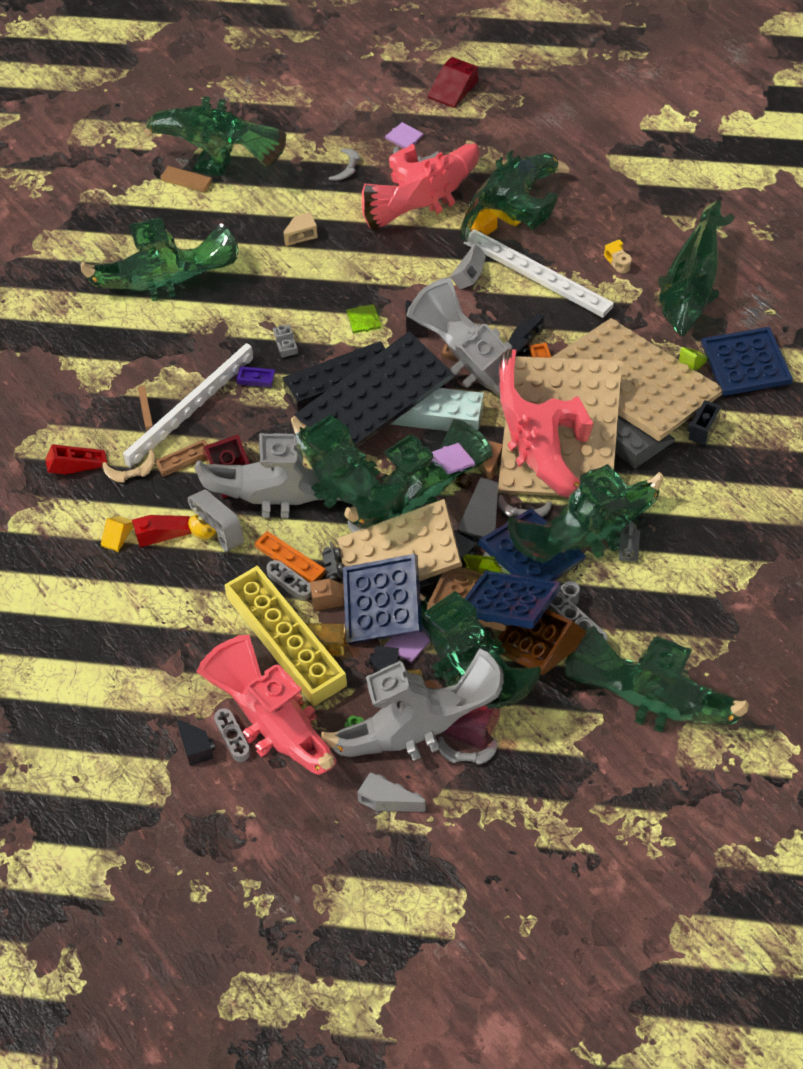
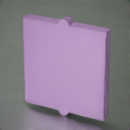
[385,122,424,149]
[431,443,475,474]
[385,632,432,664]

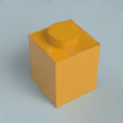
[471,208,497,235]

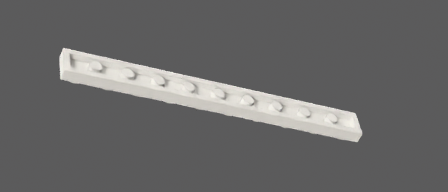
[464,229,613,318]
[123,343,253,468]

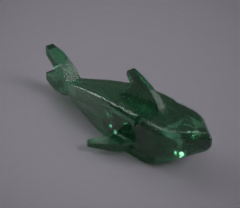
[658,200,735,337]

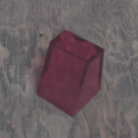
[441,696,501,750]

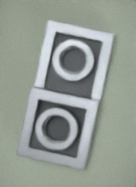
[273,325,298,358]

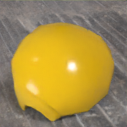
[188,514,217,540]

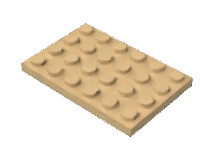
[337,499,462,581]

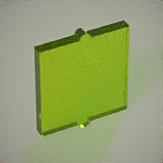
[346,304,381,334]
[463,554,503,574]

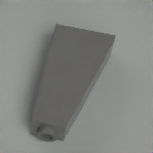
[457,477,498,547]

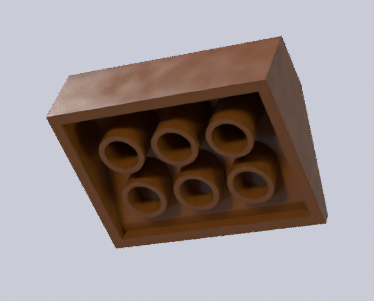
[491,610,587,675]

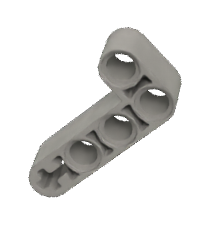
[188,489,244,552]
[547,581,608,655]

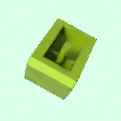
[679,347,708,371]

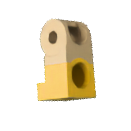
[604,239,631,273]

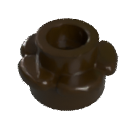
[454,473,472,490]

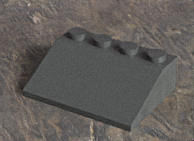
[615,415,675,469]

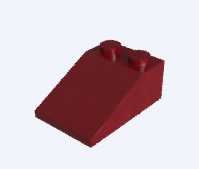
[427,56,478,108]
[202,434,250,499]

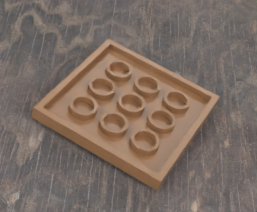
[427,567,507,631]

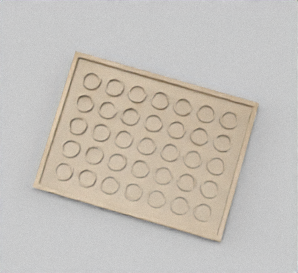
[551,318,722,441]
[498,356,622,499]

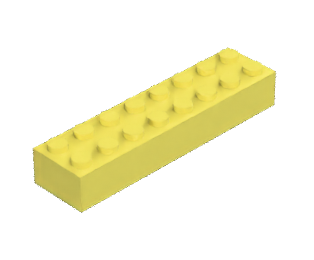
[224,566,347,707]

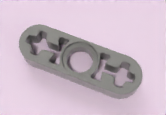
[266,560,311,601]
[214,708,250,762]

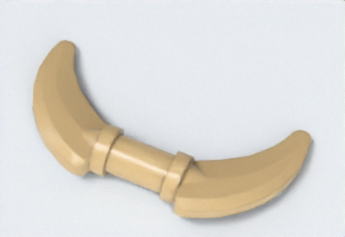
[103,449,155,483]

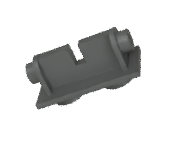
[619,522,640,562]
[322,542,344,581]

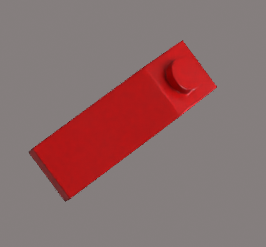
[45,444,108,474]
[132,515,192,548]

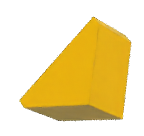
[101,516,134,552]

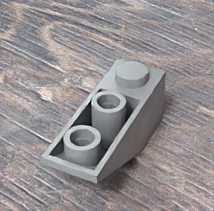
[450,244,486,290]
[357,772,426,812]

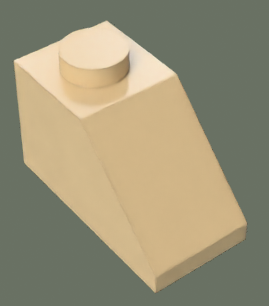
[284,212,318,246]

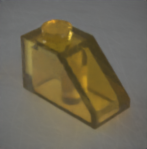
[305,623,346,656]

